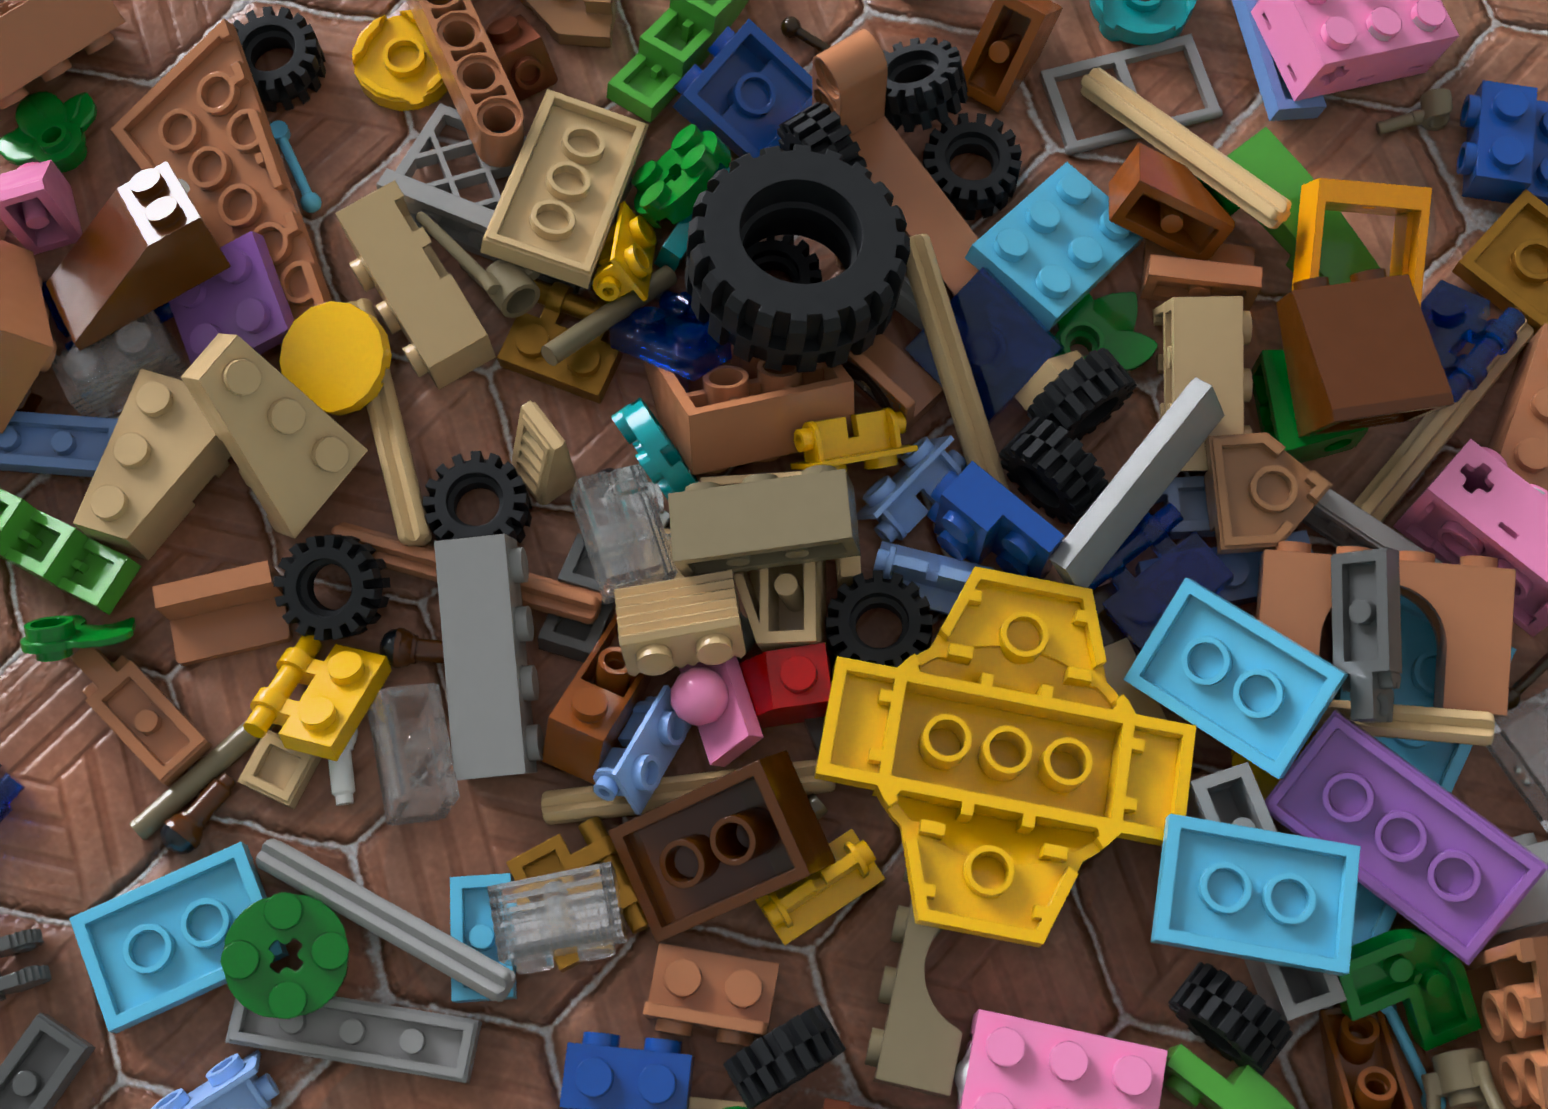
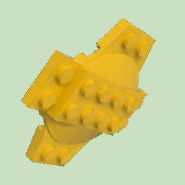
[814,566,1196,948]

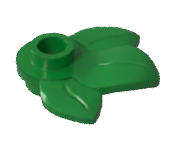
[0,91,97,173]
[1052,292,1158,372]
[20,615,136,662]

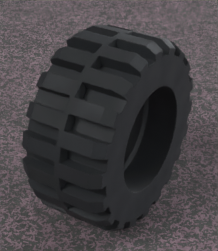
[685,144,910,373]

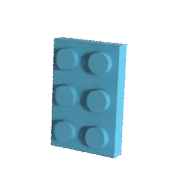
[965,162,1144,330]
[1123,577,1349,779]
[1151,814,1361,976]
[69,842,289,1034]

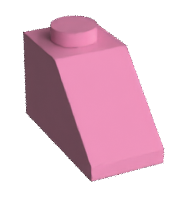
[0,160,82,255]

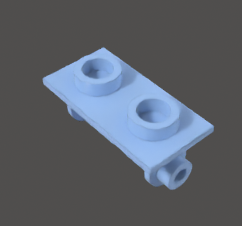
[857,435,967,543]
[872,541,994,615]
[593,685,691,815]
[151,1050,280,1109]

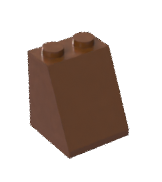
[1276,268,1454,438]

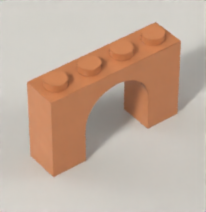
[1256,541,1516,718]

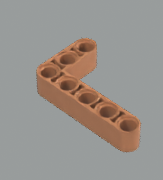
[406,0,524,168]
[812,29,1006,320]

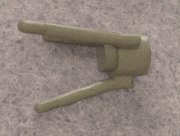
[416,212,541,318]
[1421,1048,1506,1109]

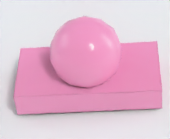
[671,656,764,767]

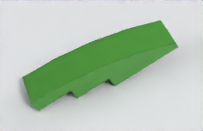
[607,0,749,123]
[1227,127,1380,285]
[0,488,141,615]

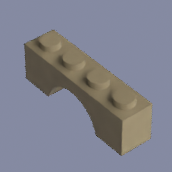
[865,866,963,1098]

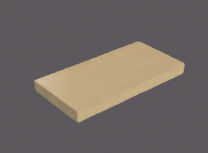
[480,89,649,289]

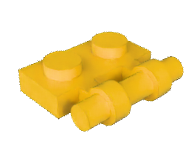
[243,635,392,761]

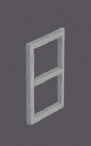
[1039,33,1223,156]

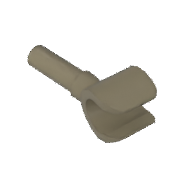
[1376,88,1453,135]

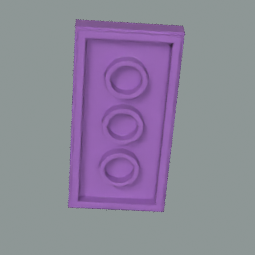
[1264,709,1548,966]

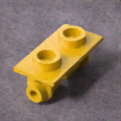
[592,201,657,302]
[790,407,918,473]
[755,829,885,946]

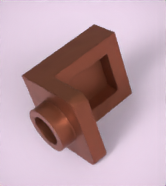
[485,14,558,102]

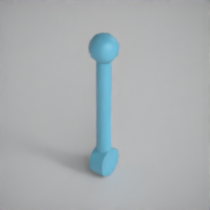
[270,120,322,213]
[1381,1004,1447,1109]

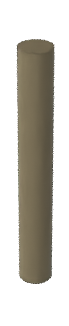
[541,265,677,366]
[129,721,277,841]

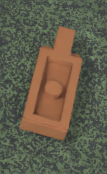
[70,648,213,787]

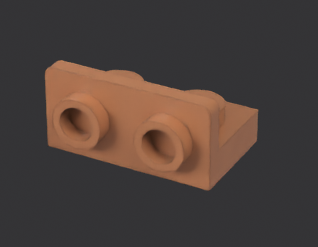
[643,943,780,1048]

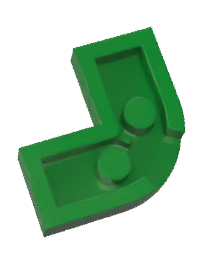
[1337,929,1482,1051]

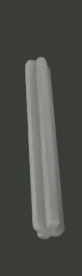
[255,838,516,1002]

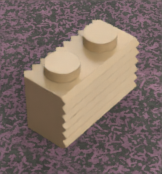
[614,569,746,676]

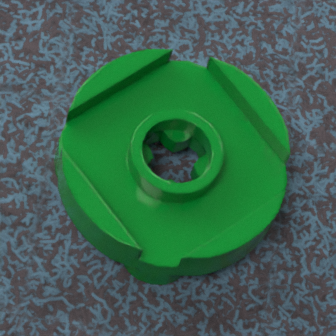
[631,124,731,228]
[220,892,350,1019]

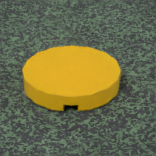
[352,10,448,111]
[279,301,392,416]

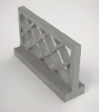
[376,103,632,294]

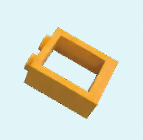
[1292,178,1432,307]

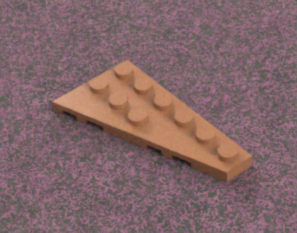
[110,18,332,347]

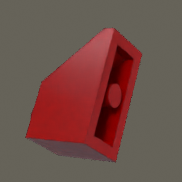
[739,642,832,728]

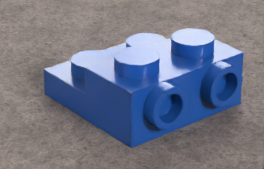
[672,19,812,158]
[1456,80,1548,205]
[927,461,1065,579]
[559,1032,695,1109]

